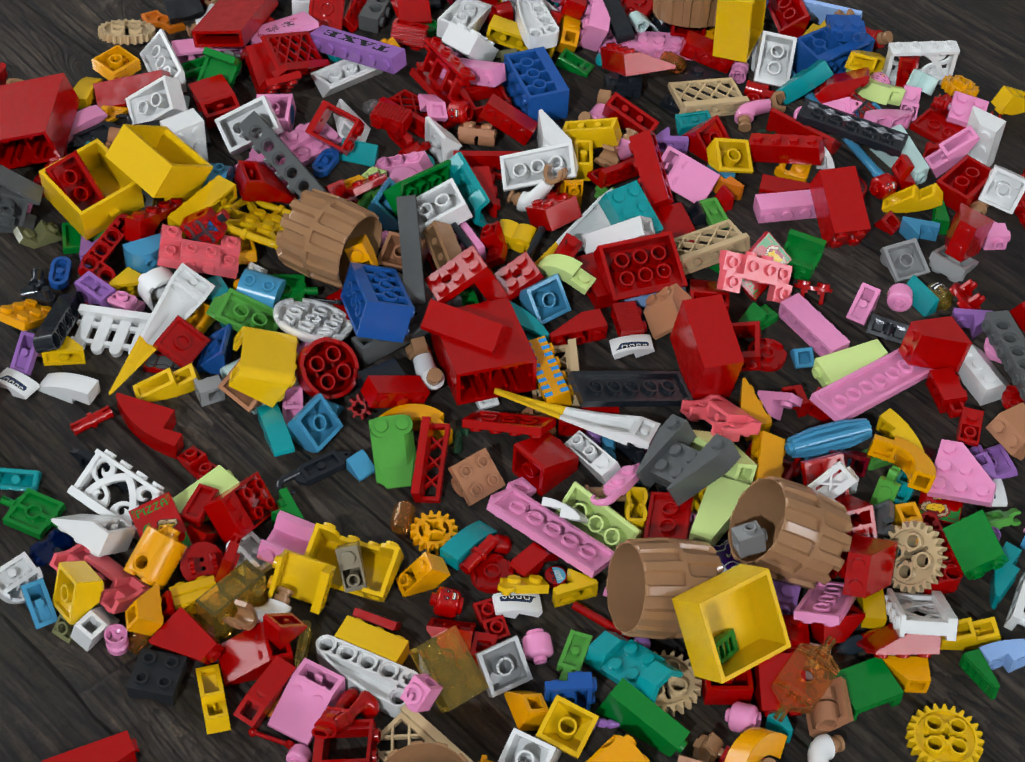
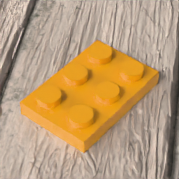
[0,299,52,331]

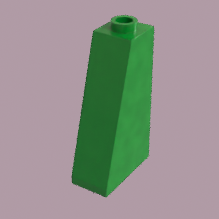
[595,678,690,757]

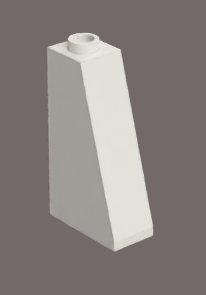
[581,216,655,254]

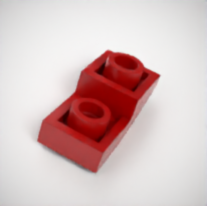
[177,446,217,480]
[472,598,511,641]

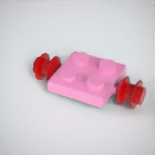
[931,91,1003,127]

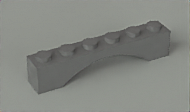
[351,295,462,367]

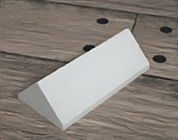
[140,29,187,92]
[311,59,383,98]
[500,142,579,192]

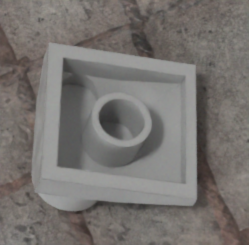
[880,238,931,283]
[929,245,979,283]
[475,635,533,698]

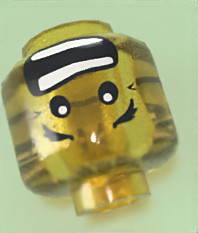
[927,282,953,311]

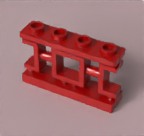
[409,37,476,109]

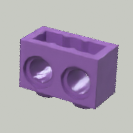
[74,271,116,308]

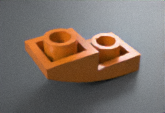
[712,171,744,201]

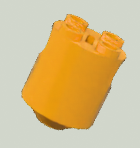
[123,523,188,590]
[586,734,650,762]

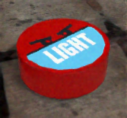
[544,566,567,588]

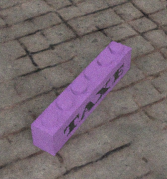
[310,25,407,74]

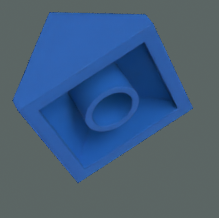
[195,324,234,374]

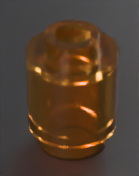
[660,51,686,74]
[390,501,416,535]

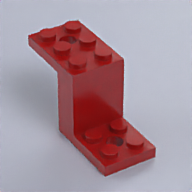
[239,41,302,94]
[424,245,544,304]
[800,452,878,578]

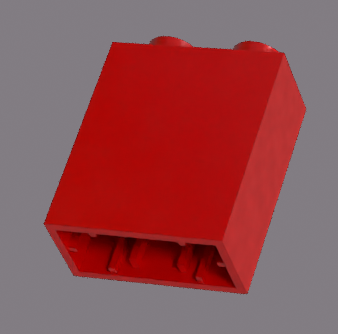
[0,73,80,169]
[431,298,537,405]

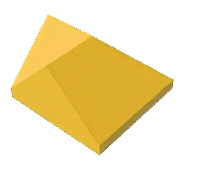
[535,695,599,759]

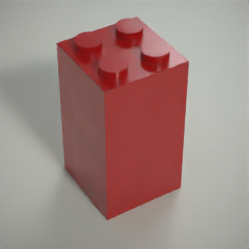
[809,166,871,249]

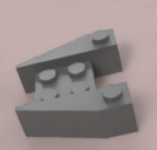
[0,165,44,233]
[636,414,741,506]

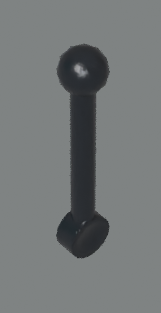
[308,296,343,306]

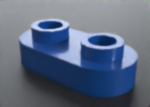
[312,148,339,178]
[48,256,72,290]

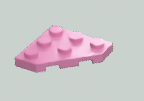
[927,439,996,507]

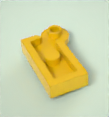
[497,575,549,596]

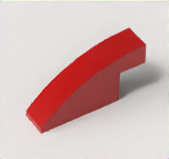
[115,392,184,460]

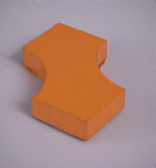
[141,10,186,34]

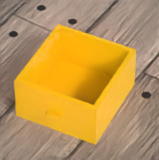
[712,0,766,63]
[105,124,213,198]
[39,138,145,241]
[672,564,791,684]

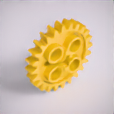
[905,703,984,762]

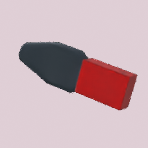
[835,627,880,655]

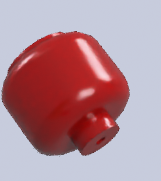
[492,534,512,555]

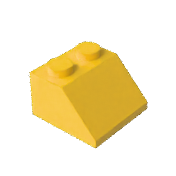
[706,138,754,174]
[52,561,104,625]

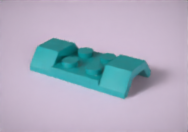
[449,152,490,227]
[585,630,683,703]

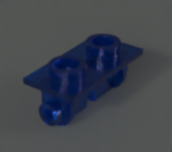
[28,528,74,567]

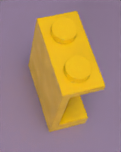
[267,549,336,615]

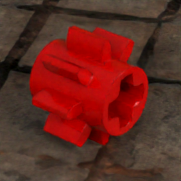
[347,393,373,420]

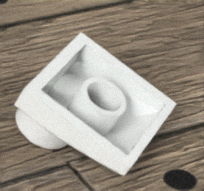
[978,165,1025,215]

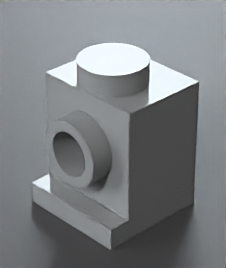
[193,375,225,407]

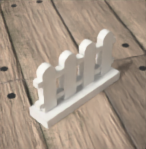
[71,304,151,358]

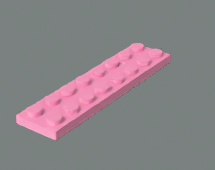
[809,349,933,421]

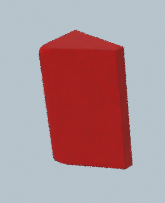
[895,56,920,88]

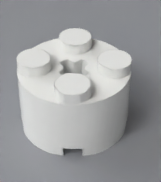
[138,266,173,311]

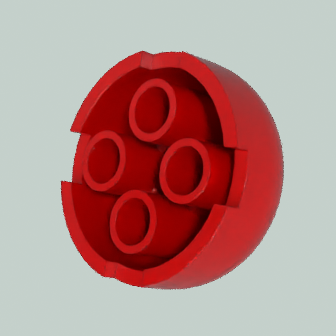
[295,337,359,400]

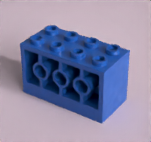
[792,26,875,74]
[502,46,570,122]
[340,262,415,343]

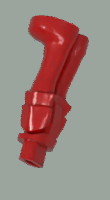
[311,688,380,739]

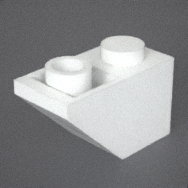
[70,606,120,652]

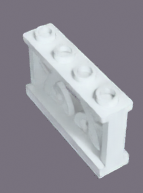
[881,40,960,86]
[67,449,165,540]
[884,588,958,641]

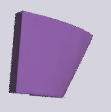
[968,444,1018,479]

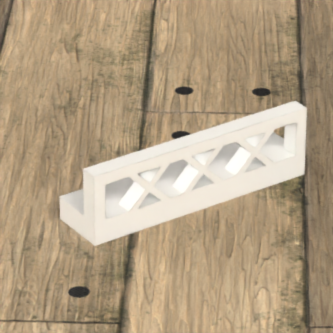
[807,461,857,499]

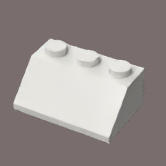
[964,106,1006,167]
[955,344,1010,406]

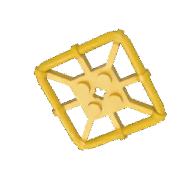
[224,198,292,250]

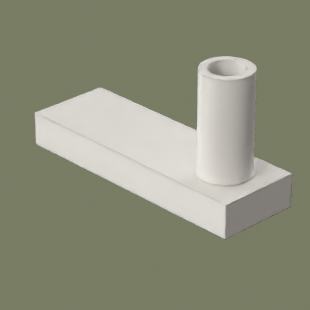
[1004,572,1025,631]

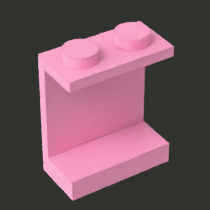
[256,510,315,564]

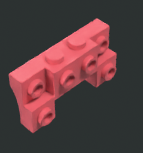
[157,224,241,279]
[716,250,793,303]
[680,394,762,442]
[49,543,150,614]

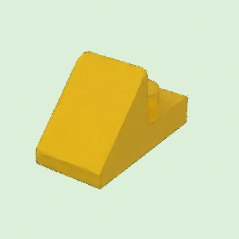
[41,336,86,366]
[552,569,598,608]

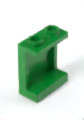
[197,47,242,88]
[783,229,827,281]
[943,510,1009,580]
[830,657,904,722]

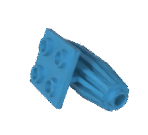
[784,418,872,466]

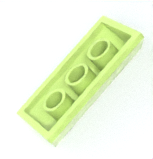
[555,481,642,551]

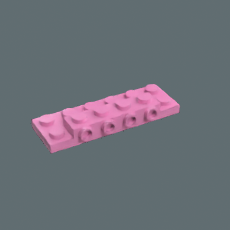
[598,29,693,61]
[234,123,342,172]
[486,487,615,578]

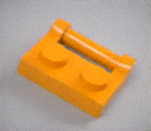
[774,163,813,182]

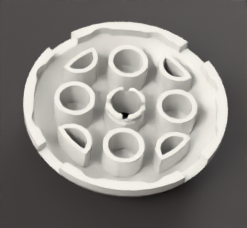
[273,298,353,343]

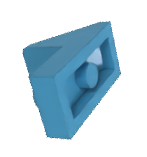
[899,216,940,242]
[20,578,58,629]

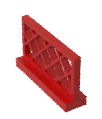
[260,31,330,77]
[378,89,457,139]

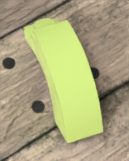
[846,69,906,106]
[537,254,596,295]

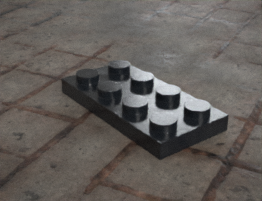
[660,64,725,114]

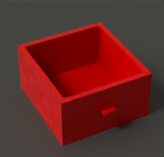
[670,294,745,400]

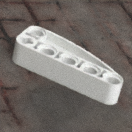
[516,0,559,49]
[316,635,418,718]

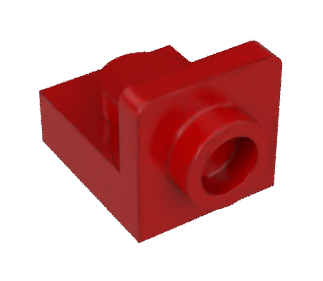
[781,385,809,417]

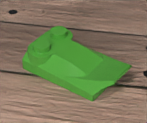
[206,288,278,332]
[368,414,416,489]

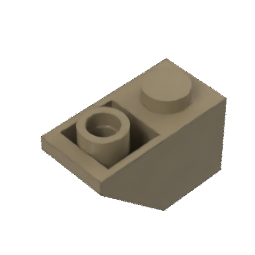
[335,541,367,593]

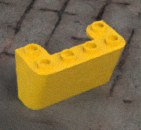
[229,326,299,408]
[304,522,404,602]

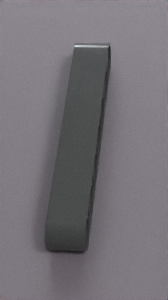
[396,194,426,305]

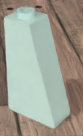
[870,124,930,185]

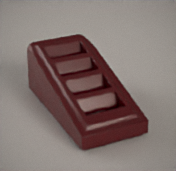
[828,450,870,477]

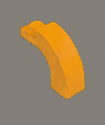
[379,404,453,446]
[867,434,936,493]
[724,727,787,762]

